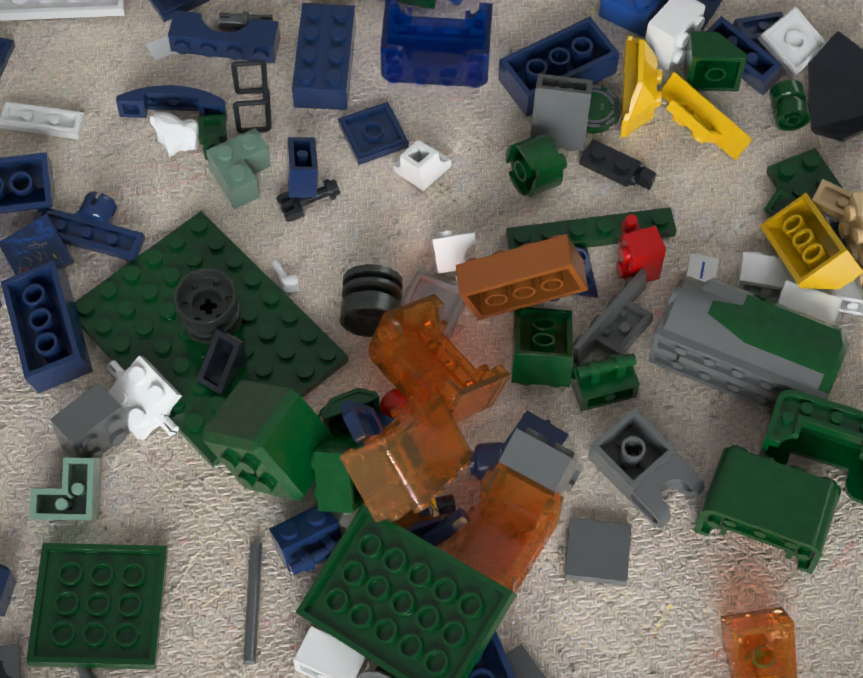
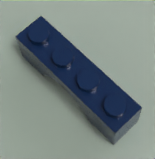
[168,10,280,63]

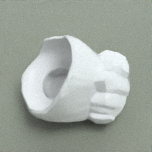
[149,112,199,157]

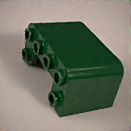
[758,389,863,504]
[694,445,841,574]

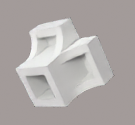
[393,140,452,191]
[428,230,476,273]

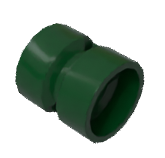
[769,80,811,131]

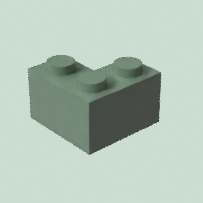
[206,128,271,209]
[30,457,101,521]

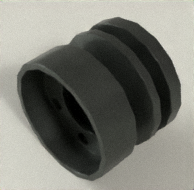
[340,264,403,338]
[174,268,242,345]

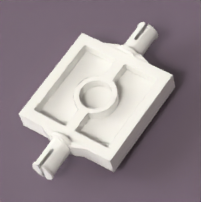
[106,356,182,440]

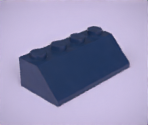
[0,152,54,214]

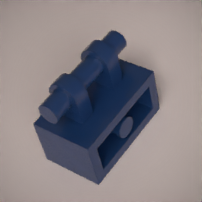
[269,505,342,575]

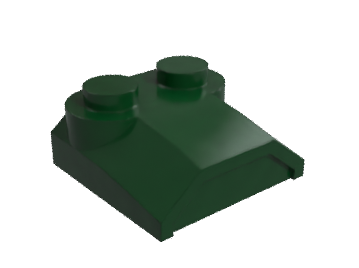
[317,388,380,438]

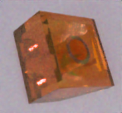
[721,606,797,678]

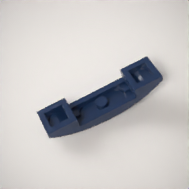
[116,85,228,121]

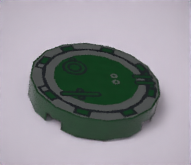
[586,85,621,134]

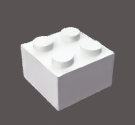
[645,0,705,72]

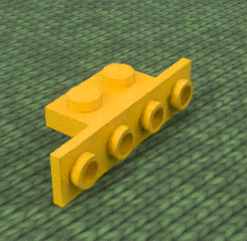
[660,72,753,160]

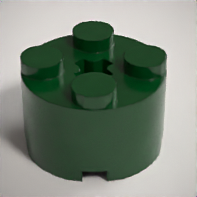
[505,133,567,197]

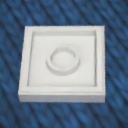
[757,6,827,78]

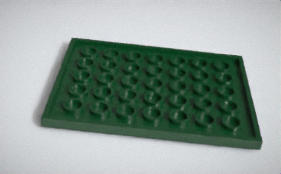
[75,211,349,468]

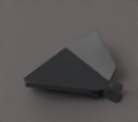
[808,31,863,142]

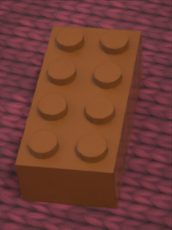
[456,234,588,320]

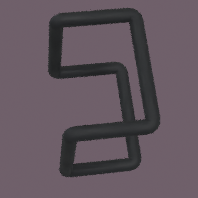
[231,60,272,133]

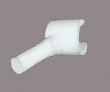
[272,260,299,293]

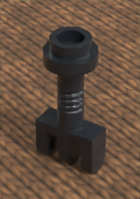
[276,179,341,222]

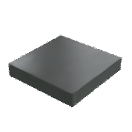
[564,518,631,586]

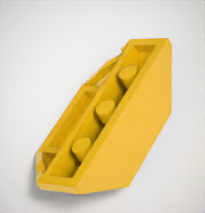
[620,35,662,137]

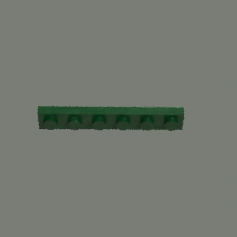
[505,207,677,250]

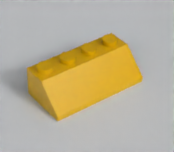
[760,193,863,289]

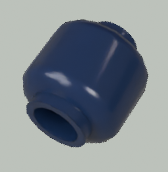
[469,442,513,482]

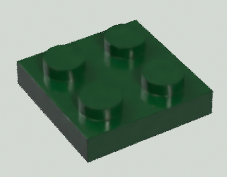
[766,148,843,200]

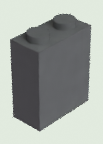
[530,74,593,151]

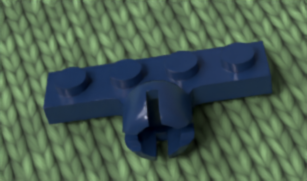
[33,191,145,261]

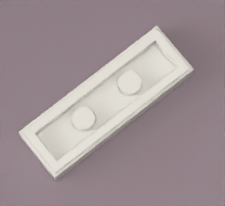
[0,101,85,140]

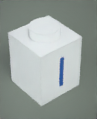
[686,253,719,282]

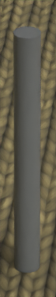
[243,542,262,665]

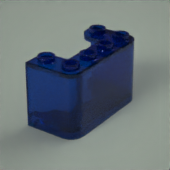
[380,0,493,88]

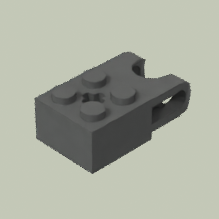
[587,408,704,528]
[498,427,583,495]

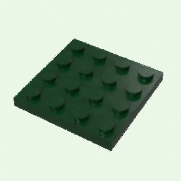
[26,543,168,669]

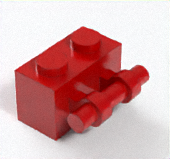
[616,214,666,283]

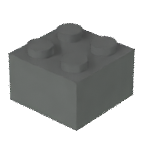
[50,382,130,458]

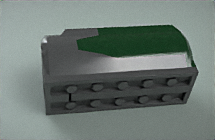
[648,276,849,412]

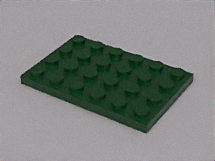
[295,504,517,678]

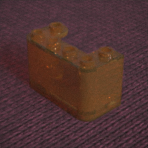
[368,293,511,430]
[340,390,473,523]
[438,462,564,594]

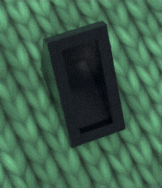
[196,328,247,395]

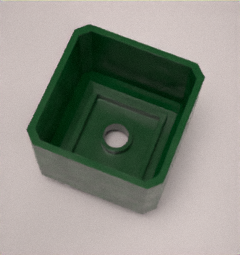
[203,380,335,501]

